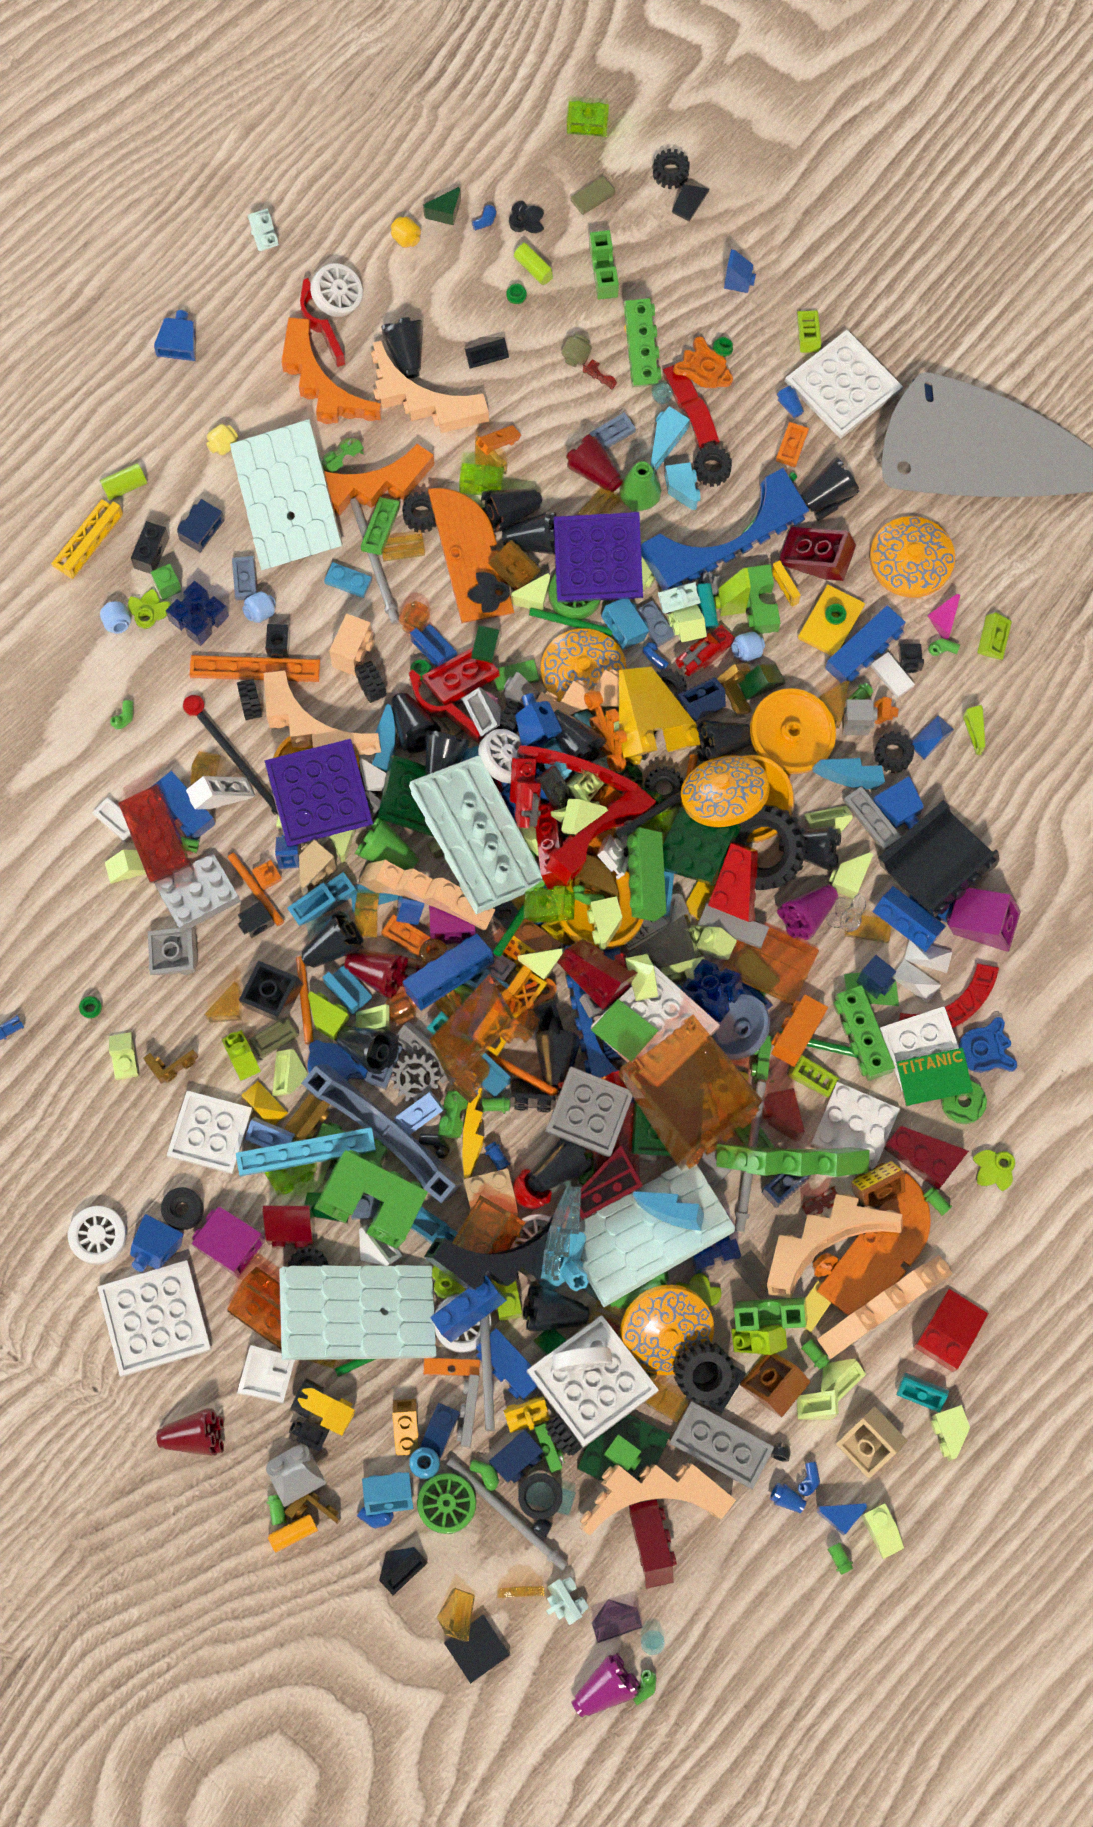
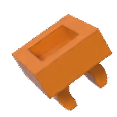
[874,696,899,725]
[252,860,282,890]

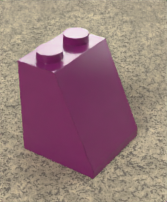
[429,881,475,945]
[947,888,1021,952]
[191,1206,265,1278]

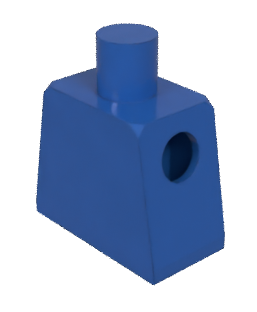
[154,310,196,361]
[516,693,562,747]
[873,776,924,829]
[130,1214,184,1272]

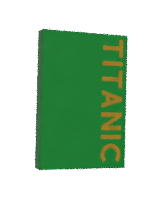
[896,1048,973,1106]

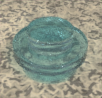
[652,383,673,404]
[641,1630,665,1655]

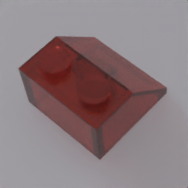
[762,1088,805,1142]

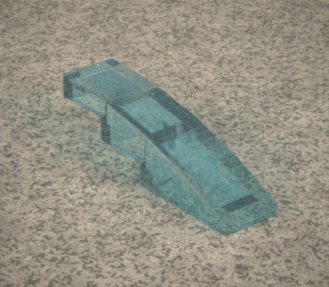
[541,1186,581,1280]

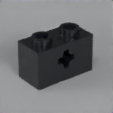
[131,521,169,574]

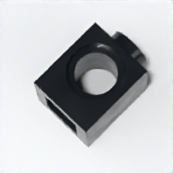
[265,624,290,658]
[237,901,274,939]
[492,901,519,933]

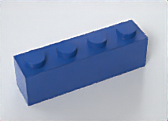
[825,605,906,686]
[403,933,495,1011]

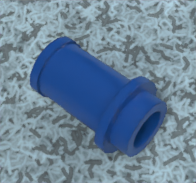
[0,1015,24,1040]
[484,1141,510,1171]

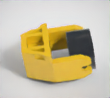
[290,1378,356,1436]

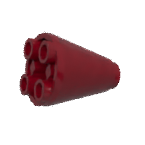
[566,434,623,493]
[344,952,408,999]
[156,1408,224,1456]

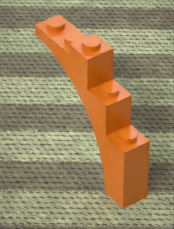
[282,317,382,424]
[324,444,434,515]

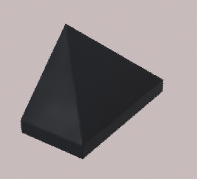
[672,180,710,222]
[464,337,509,369]
[533,998,564,1034]
[379,1547,428,1596]

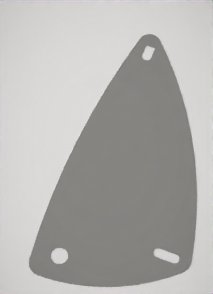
[882,372,1093,497]

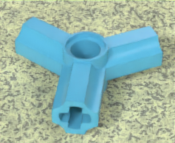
[539,1230,589,1291]

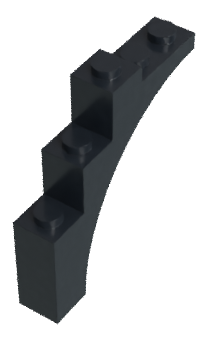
[424,1213,571,1290]

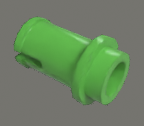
[846,683,873,701]
[171,834,200,854]
[482,1096,510,1114]
[923,1187,952,1216]
[801,1339,830,1370]
[266,1495,287,1525]
[827,1542,854,1575]

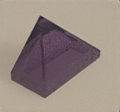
[592,1599,643,1643]

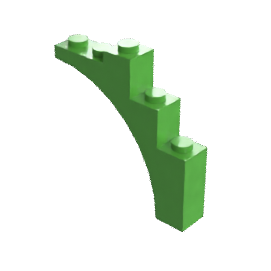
[716,1143,870,1177]

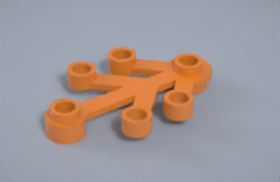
[584,690,627,773]

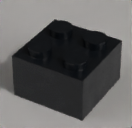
[239,960,304,1024]

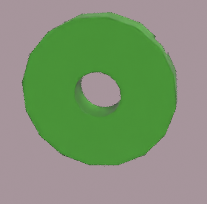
[941,1080,987,1125]

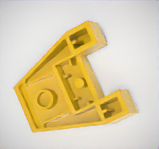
[619,667,701,758]

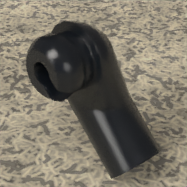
[419,1133,450,1159]

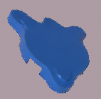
[958,1017,1017,1073]
[307,1040,368,1101]

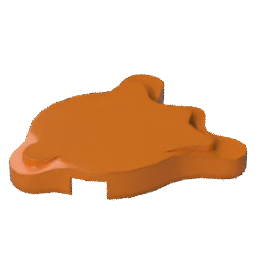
[673,337,733,388]

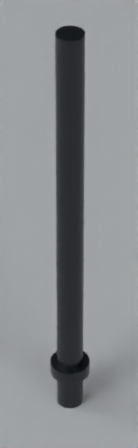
[197,712,278,816]
[616,790,682,837]

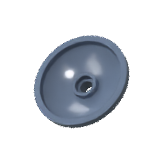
[712,994,770,1060]

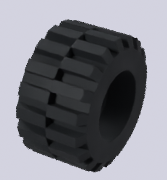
[673,1340,736,1405]

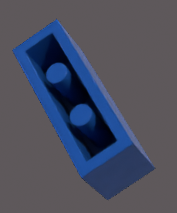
[151,771,215,840]
[872,886,946,952]
[430,1275,507,1343]
[476,1328,538,1401]

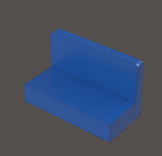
[410,624,458,668]

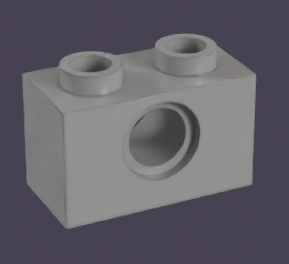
[842,700,877,735]

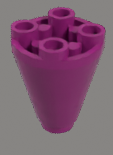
[777,885,838,940]
[571,1653,639,1718]

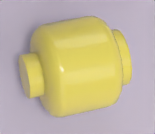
[206,424,238,456]

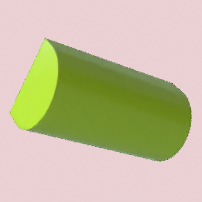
[513,242,553,285]
[99,463,147,501]

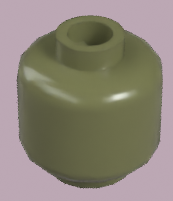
[562,334,592,367]

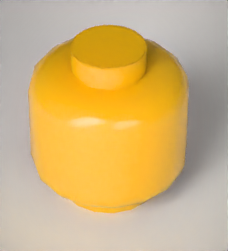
[391,216,421,248]

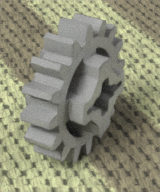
[391,1053,441,1103]

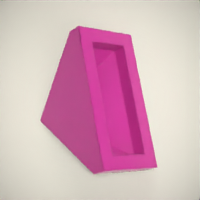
[928,594,961,640]

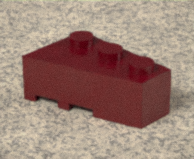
[557,939,638,1010]
[884,1126,969,1189]
[629,1499,677,1589]

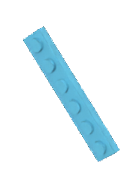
[236,1127,376,1177]

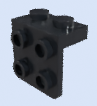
[510,1078,556,1113]

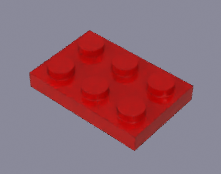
[422,647,500,706]

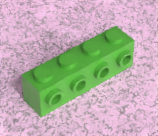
[623,298,661,387]
[627,827,666,922]
[833,985,895,1081]

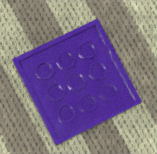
[554,512,643,603]
[264,739,373,847]

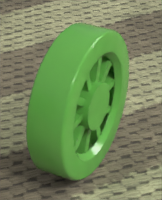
[548,574,601,620]
[417,1473,476,1534]

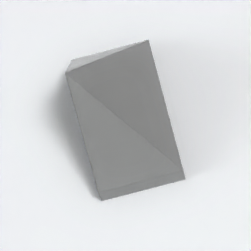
[462,687,501,737]

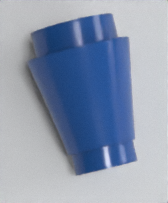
[777,386,804,418]
[770,1483,807,1513]

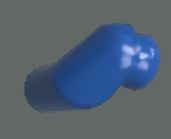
[471,204,496,231]
[643,642,669,670]
[798,1462,820,1496]
[357,1507,394,1528]

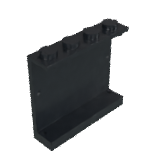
[878,800,1000,918]

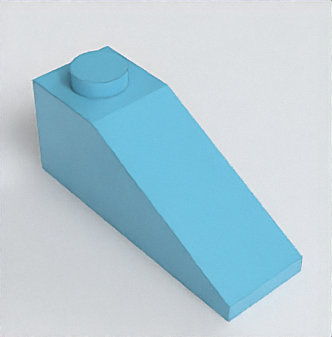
[650,406,690,472]

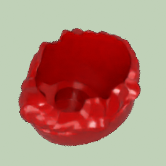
[513,1169,552,1209]

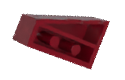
[571,1146,643,1219]

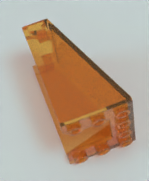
[429,974,540,1103]
[618,1014,763,1171]

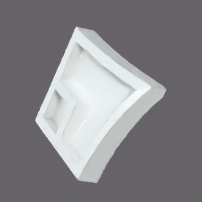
[237,1345,295,1404]

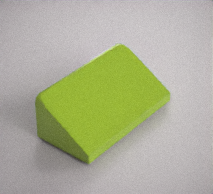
[977,612,1012,660]

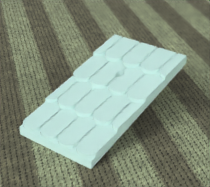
[230,419,343,571]
[409,755,545,915]
[565,1158,735,1308]
[279,1265,436,1360]

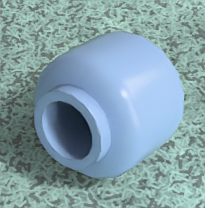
[243,591,276,623]
[100,601,131,634]
[731,632,765,662]

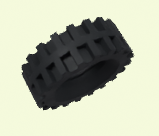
[734,805,808,890]

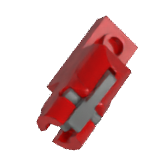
[675,624,735,676]
[510,758,541,828]

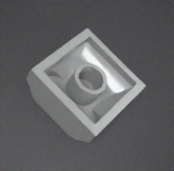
[148,928,197,975]
[266,1445,326,1507]

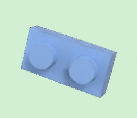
[394,1091,444,1134]

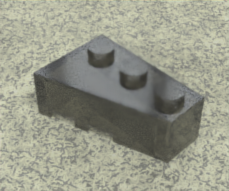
[626,914,700,969]

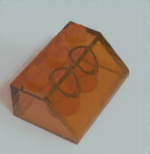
[452,1195,525,1280]
[227,1266,282,1351]

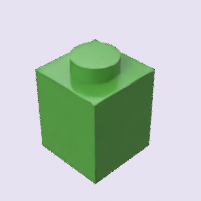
[150,564,182,600]
[604,1435,642,1472]

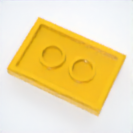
[798,584,866,656]

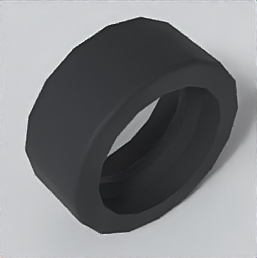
[518,1473,563,1520]

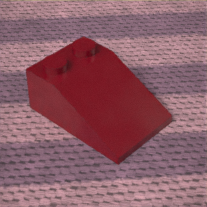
[779,527,856,581]
[263,1205,315,1249]

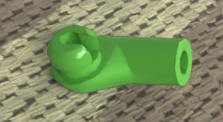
[928,638,960,656]
[470,1459,499,1491]
[633,1669,657,1706]

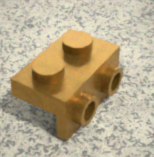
[488,540,541,591]
[284,1094,330,1141]

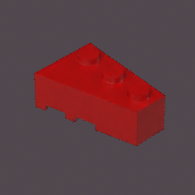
[708,842,758,922]

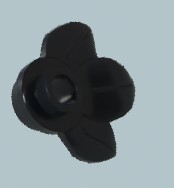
[509,201,544,233]
[467,572,510,613]

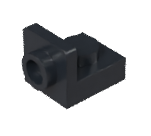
[899,644,924,673]
[289,1417,329,1452]

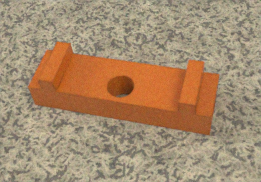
[476,425,521,455]
[423,1358,480,1376]

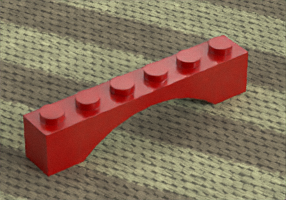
[547,785,656,884]

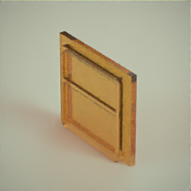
[720,921,819,1005]

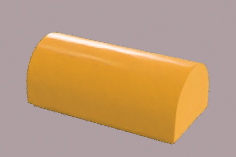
[267,1514,319,1553]

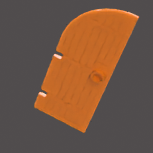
[428,488,515,623]
[816,1173,931,1316]

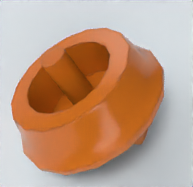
[812,1253,838,1277]

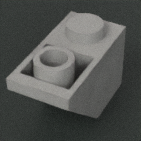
[504,672,539,708]

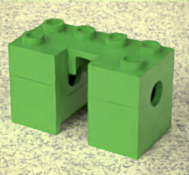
[314,1150,428,1249]

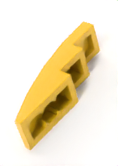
[462,1086,484,1179]

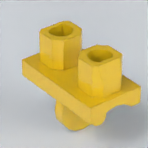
[503,1396,550,1433]

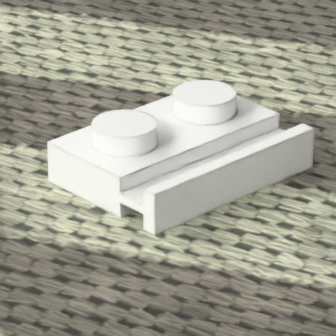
[597,834,629,879]

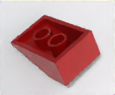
[914,1289,989,1372]

